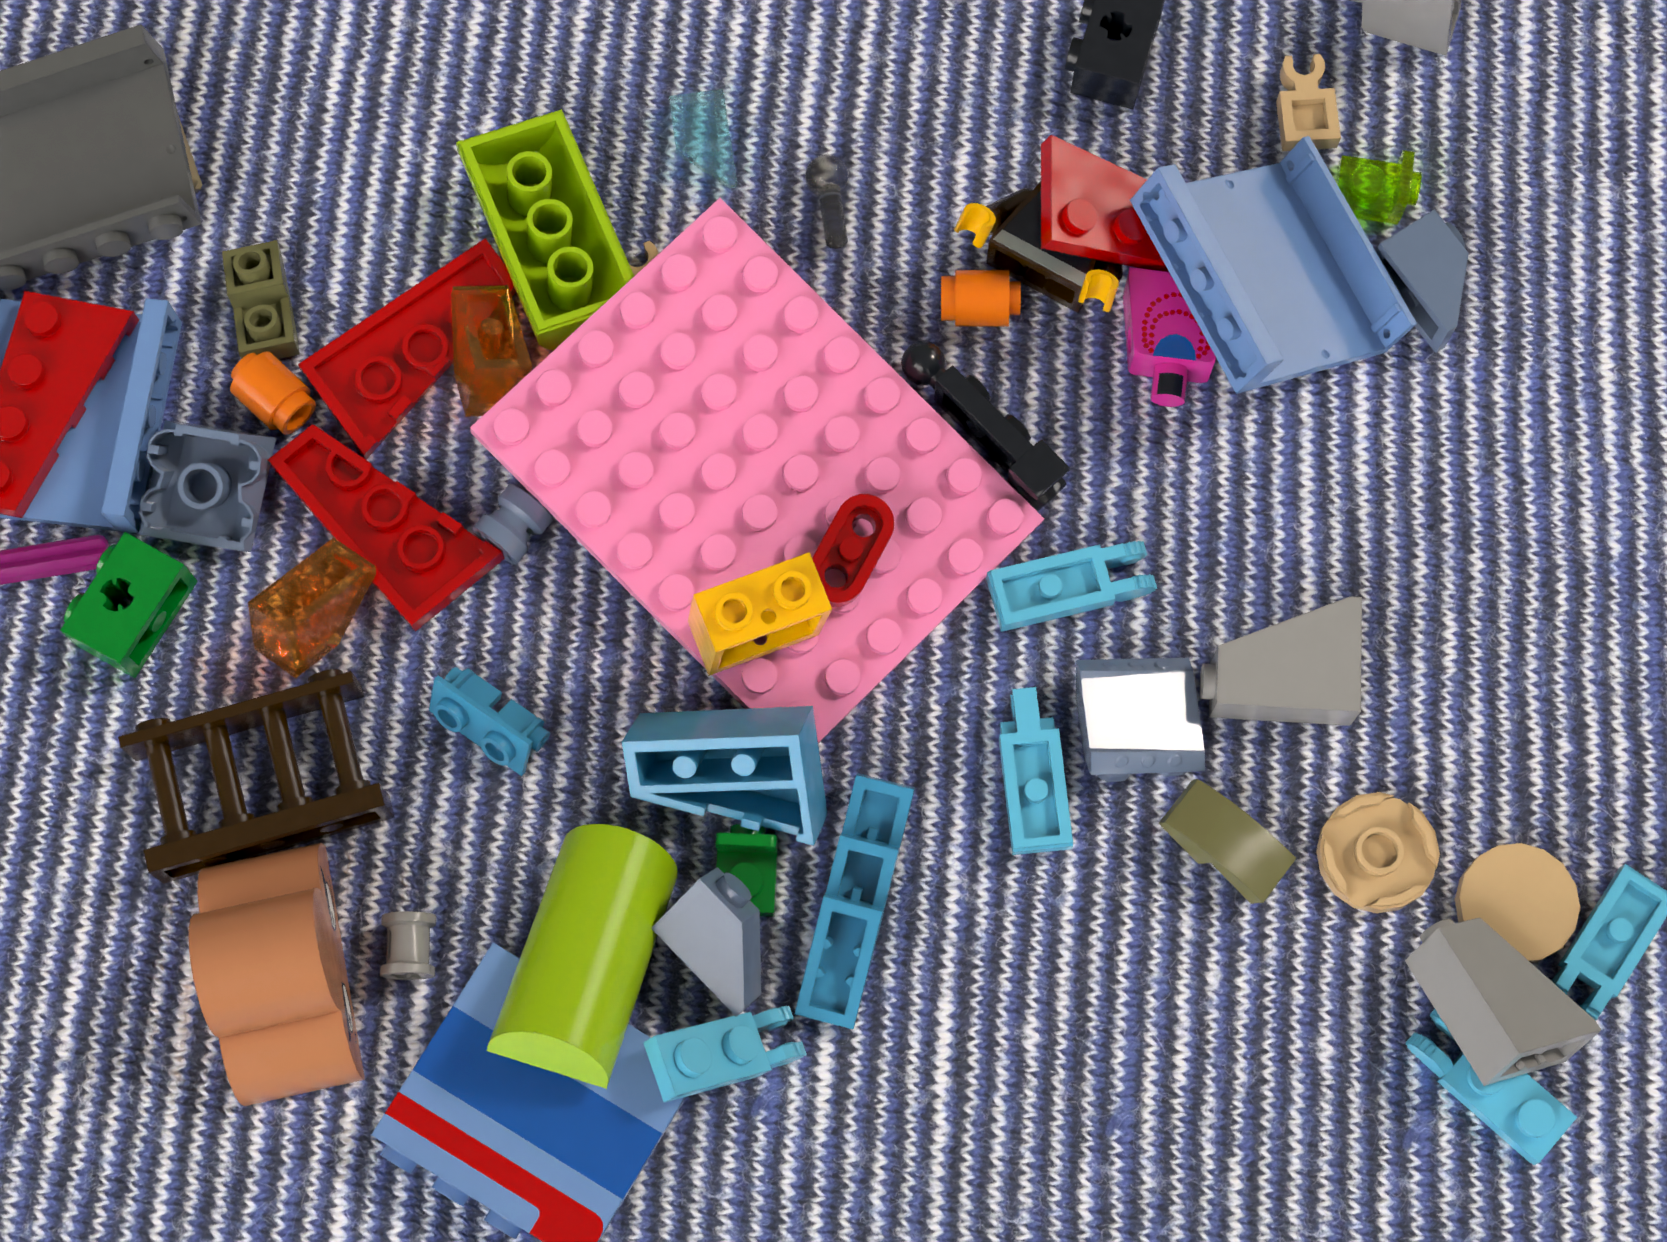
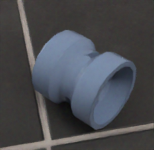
[472,484,553,565]

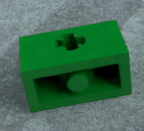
[60,532,198,678]

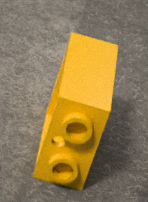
[688,552,832,676]

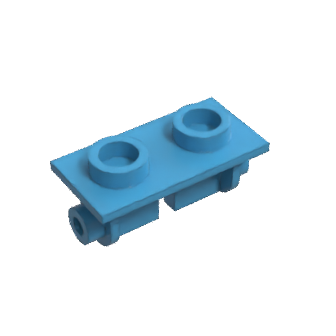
[429,667,550,776]

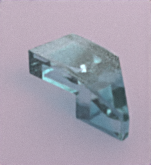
[669,89,737,189]

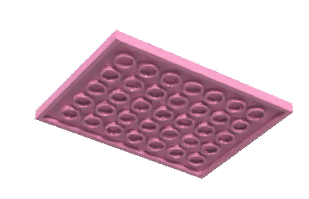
[470,198,1044,744]

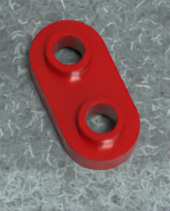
[812,494,895,607]

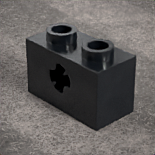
[1065,0,1165,110]

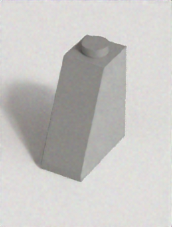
[1200,596,1362,726]
[1405,918,1601,1086]

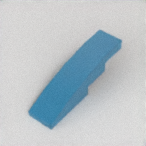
[795,773,915,1029]

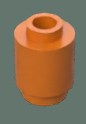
[941,270,1021,327]
[230,351,316,435]

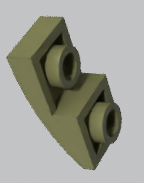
[222,240,300,359]
[1159,779,1296,904]

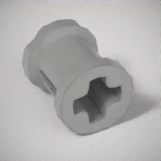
[380,911,437,980]

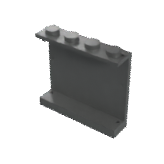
[0,24,202,291]

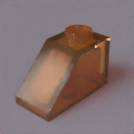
[451,285,532,417]
[248,538,376,678]

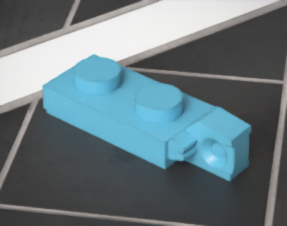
[999,687,1073,855]

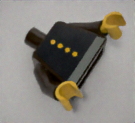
[954,181,1123,313]

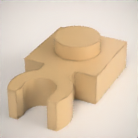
[1276,54,1341,151]

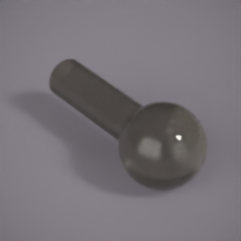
[805,154,849,249]

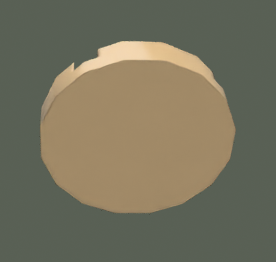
[1316,792,1440,913]
[1455,843,1580,963]

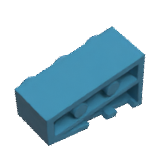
[622,706,828,846]

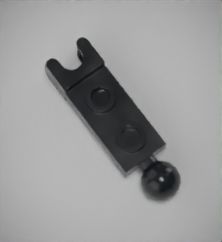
[901,341,1070,511]

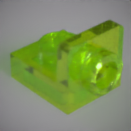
[1336,150,1422,224]

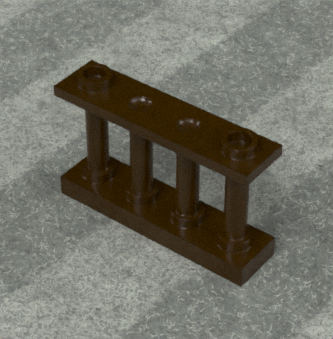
[118,669,395,884]

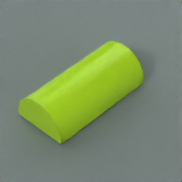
[456,109,634,351]
[487,824,678,1089]

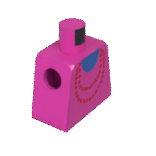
[1123,267,1216,407]

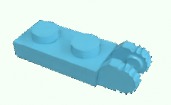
[986,541,1157,632]
[1552,864,1667,1021]
[643,1005,807,1102]
[1406,1009,1577,1165]

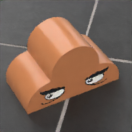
[188,843,365,1106]

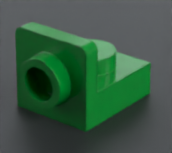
[716,824,778,917]

